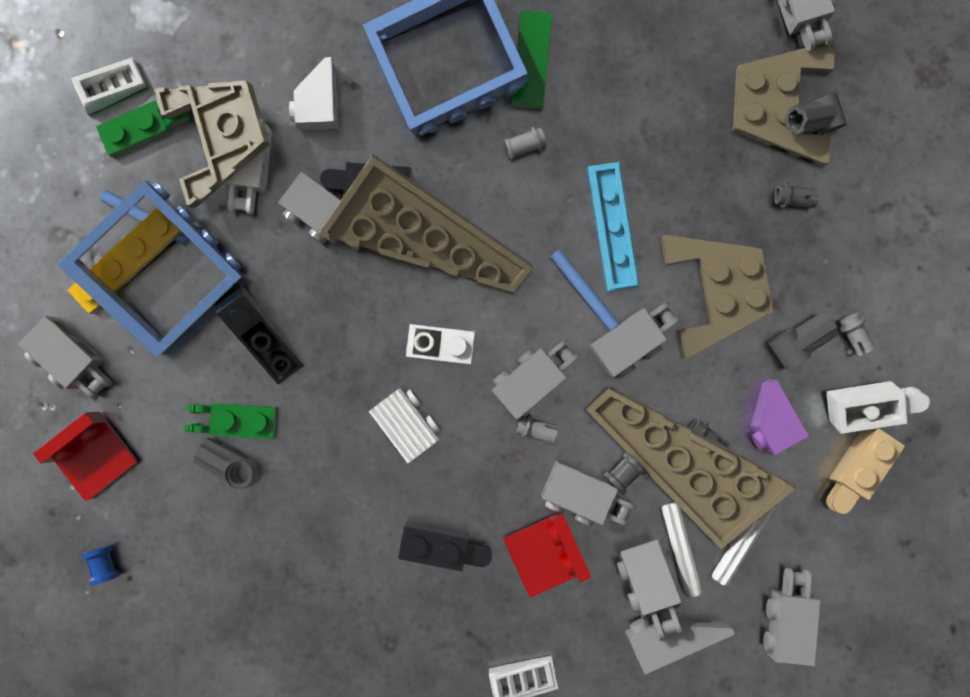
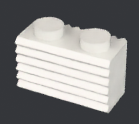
[369,388,441,463]

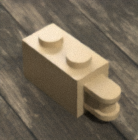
[826,428,905,514]

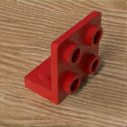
[33,412,137,501]
[504,513,592,597]

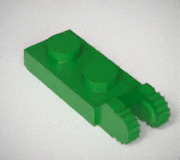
[96,101,190,157]
[184,403,277,439]

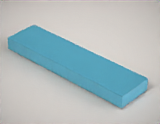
[587,162,640,292]

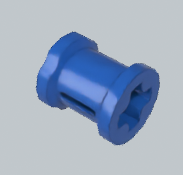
[81,545,120,586]

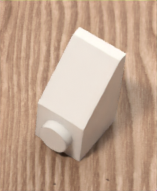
[289,57,338,131]

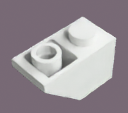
[406,324,475,365]

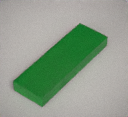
[511,10,552,110]

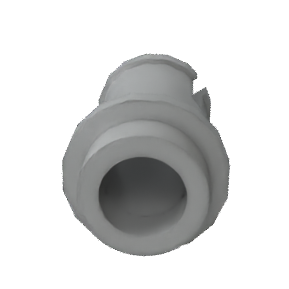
[505,127,547,159]
[840,313,876,356]
[516,414,558,445]

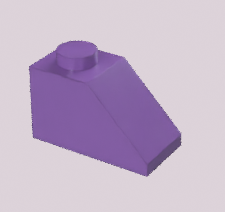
[751,379,809,455]

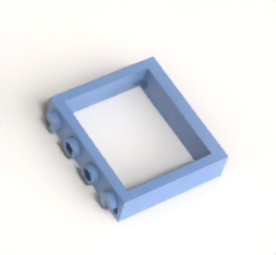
[363,0,529,136]
[57,181,243,358]

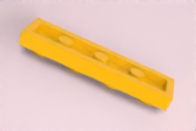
[67,208,182,314]

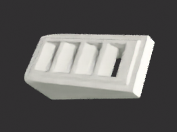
[71,57,146,115]
[489,655,558,697]

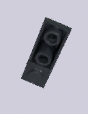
[215,283,303,384]

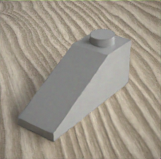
[625,618,735,675]

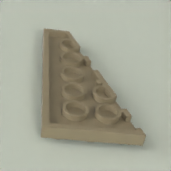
[317,154,533,292]
[586,386,796,549]

